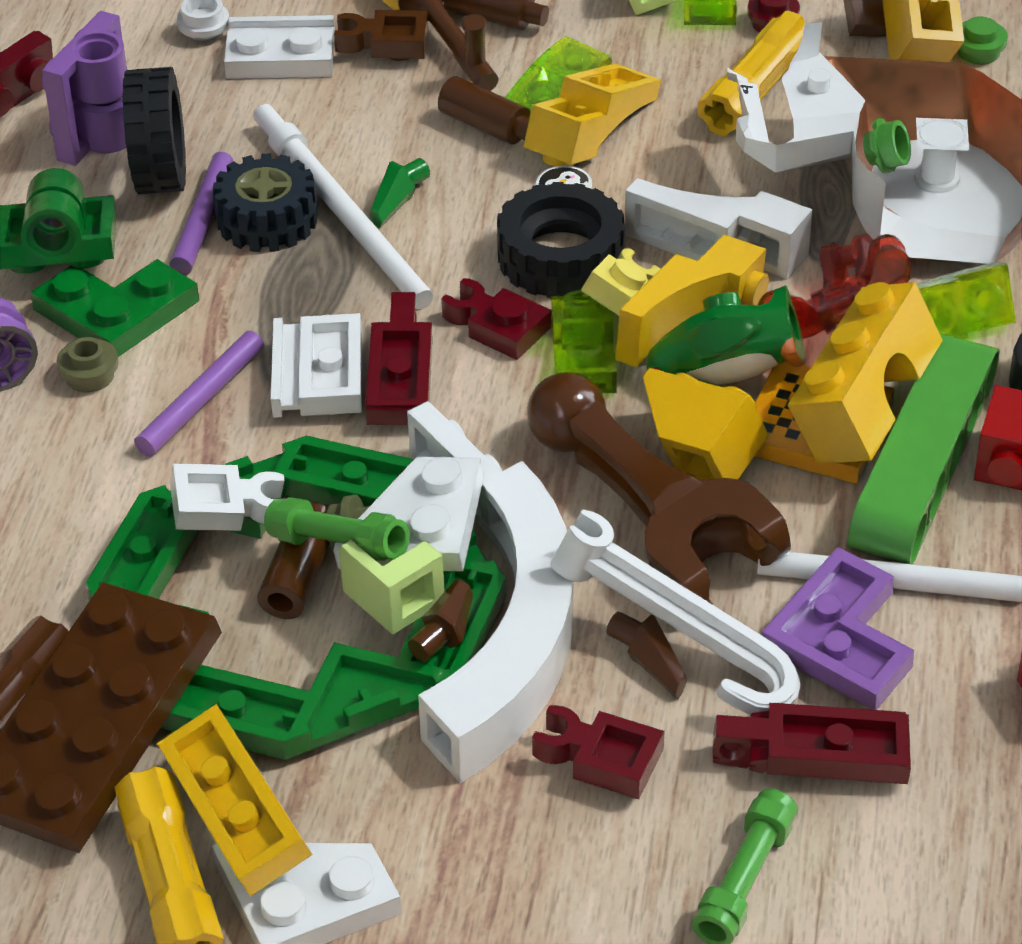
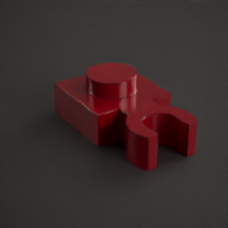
[441,278,552,360]
[532,705,665,800]

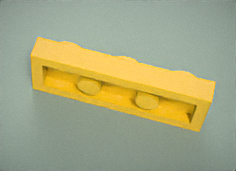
[157,704,313,896]

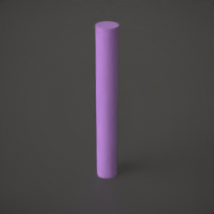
[169,152,233,275]
[134,330,264,457]

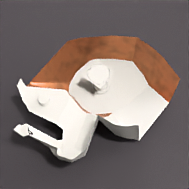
[727,22,1022,264]

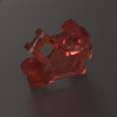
[758,233,912,339]

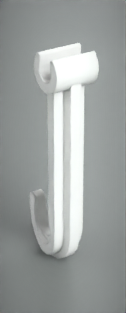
[550,510,801,715]

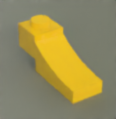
[523,63,661,167]
[615,234,769,368]

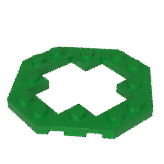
[86,435,506,760]

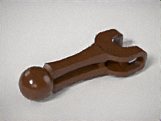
[527,372,791,604]

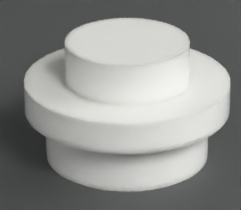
[177,0,229,41]

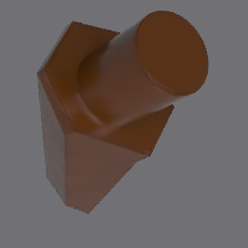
[408,579,473,662]
[606,611,687,700]

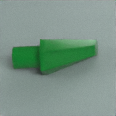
[369,158,430,229]

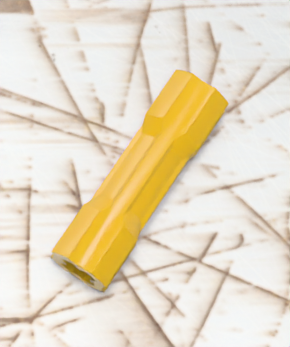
[697,11,806,137]
[114,766,224,944]

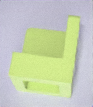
[339,540,445,635]

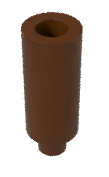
[444,0,549,30]
[438,76,531,145]
[257,502,330,619]

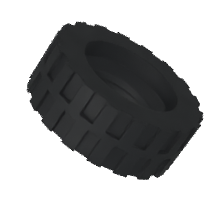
[122,66,186,195]
[497,182,625,299]

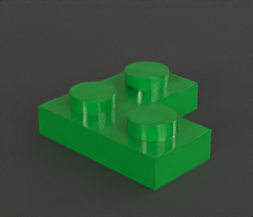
[30,259,199,357]

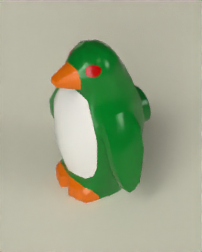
[646,285,807,385]

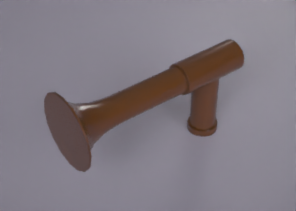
[398,0,499,91]

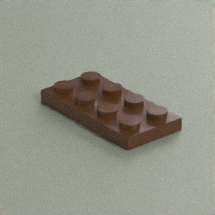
[0,582,222,853]

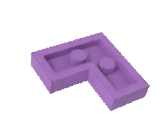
[762,547,914,710]

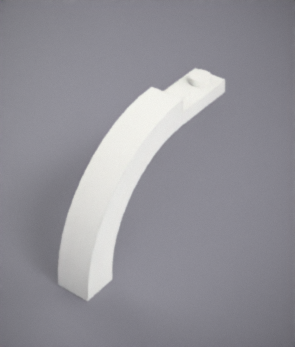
[407,401,573,784]

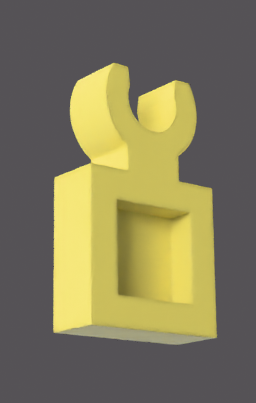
[581,248,660,316]

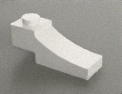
[625,178,813,280]

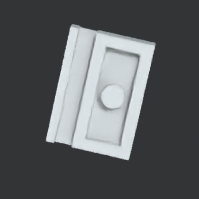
[224,15,335,79]
[271,313,362,418]

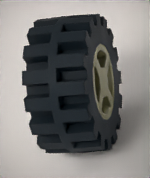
[213,153,317,252]

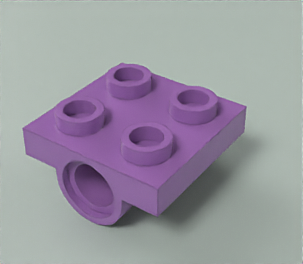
[42,11,127,166]

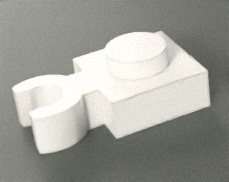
[170,464,285,531]

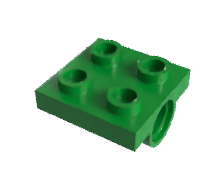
[0,168,117,274]

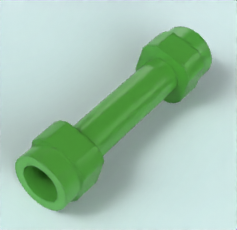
[264,497,410,561]
[692,789,798,944]

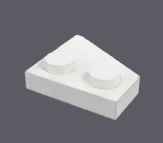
[333,457,484,571]
[212,843,402,944]

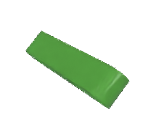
[847,333,1000,564]

